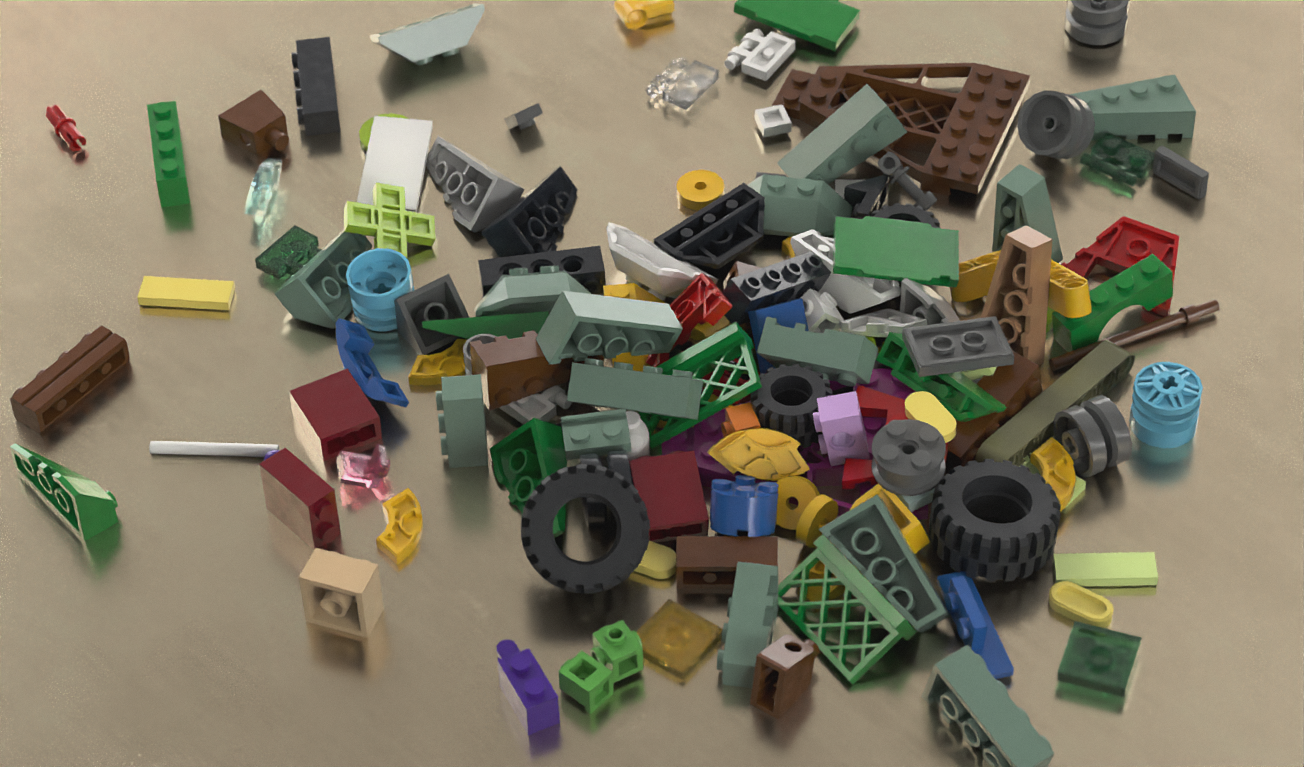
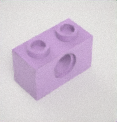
[813,391,870,466]

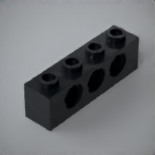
[478,246,606,298]
[722,251,831,325]

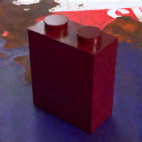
[289,369,382,462]
[259,447,341,550]
[629,450,709,543]

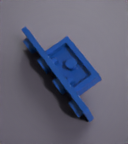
[936,571,1014,679]

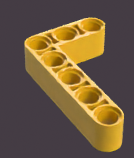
[950,250,1092,318]

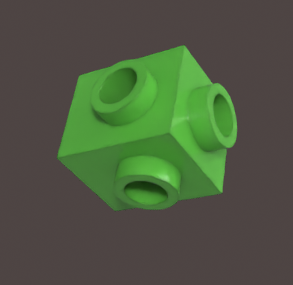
[590,620,644,683]

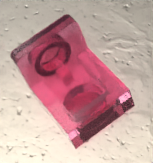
[336,444,390,489]

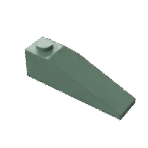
[275,230,373,329]

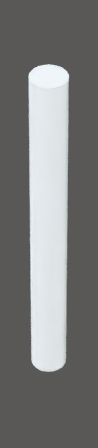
[149,441,280,457]

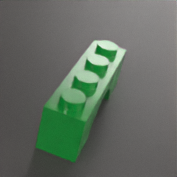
[147,100,191,208]
[1052,254,1173,352]

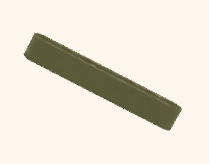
[975,340,1135,467]

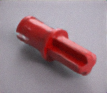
[45,104,86,151]

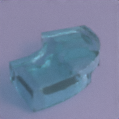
[245,158,282,217]

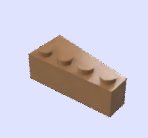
[981,225,1052,365]

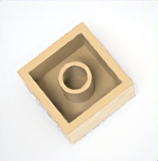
[299,548,384,638]

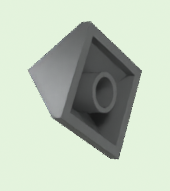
[394,274,469,355]

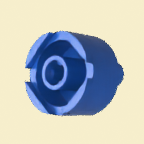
[710,475,779,537]

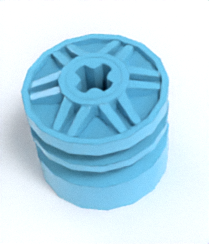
[346,248,415,332]
[1129,362,1203,449]

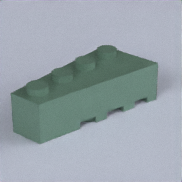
[1070,74,1196,140]
[777,84,907,184]
[536,290,683,364]
[567,358,703,420]
[819,495,951,633]
[921,645,1055,767]

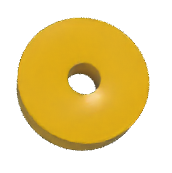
[677,170,724,211]
[776,476,820,530]
[796,494,838,548]

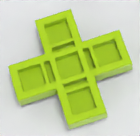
[344,182,436,258]

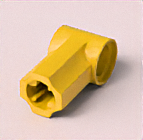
[614,0,674,30]

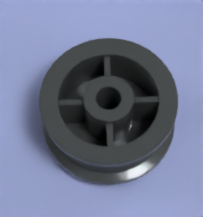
[872,419,946,496]

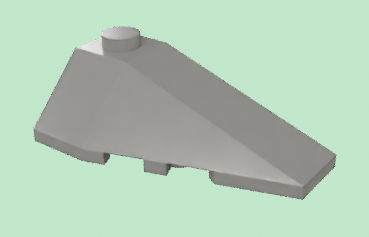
[426,136,525,232]
[900,278,981,384]

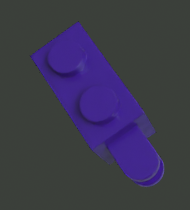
[496,640,560,735]

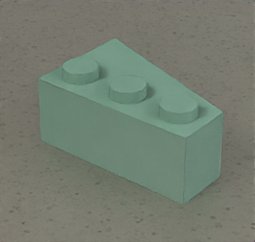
[992,164,1063,263]
[757,317,878,387]
[436,374,488,468]
[717,562,779,688]

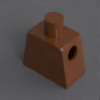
[218,89,289,154]
[750,634,820,720]

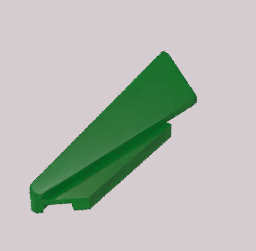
[876,332,1006,422]

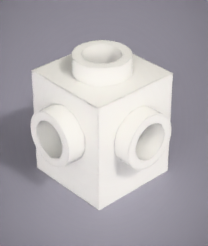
[800,288,844,333]

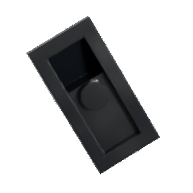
[844,175,889,219]

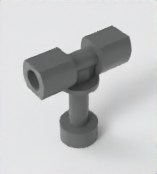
[877,152,938,212]

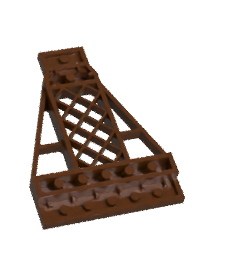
[772,63,1031,196]

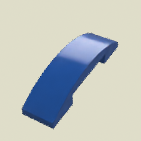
[336,318,409,407]

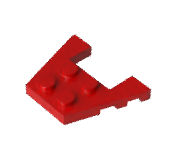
[1061,216,1180,317]
[646,273,732,367]
[842,385,949,489]

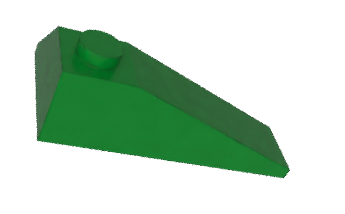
[422,311,549,339]
[490,418,567,538]
[10,443,118,541]

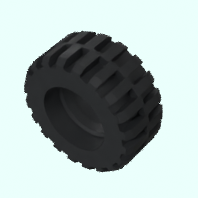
[929,459,1061,582]
[520,464,650,594]

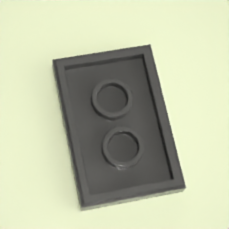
[902,316,1014,377]

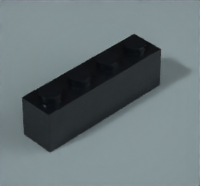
[291,36,341,136]

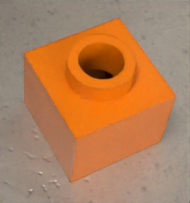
[721,402,761,437]

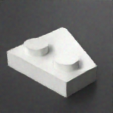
[840,308,927,338]

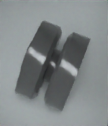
[1065,0,1130,45]
[1017,90,1095,159]
[1053,395,1132,478]

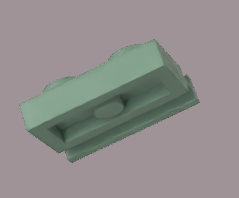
[561,408,632,460]

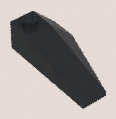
[481,166,578,257]

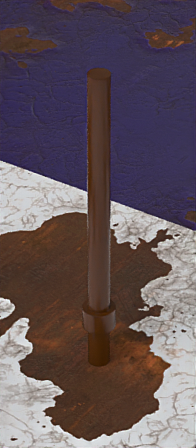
[1049,299,1220,371]

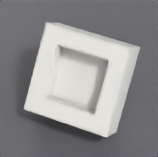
[755,104,792,137]

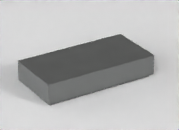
[1153,146,1209,200]

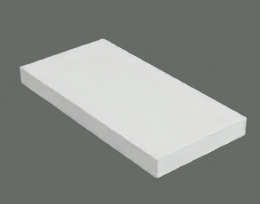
[357,116,433,212]

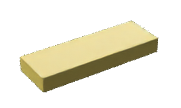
[137,276,235,310]

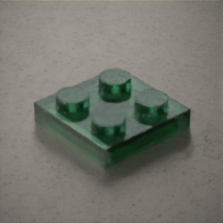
[1057,621,1142,698]

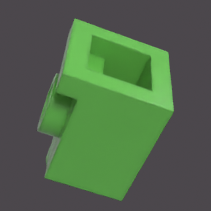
[558,651,614,714]

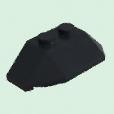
[654,183,765,269]

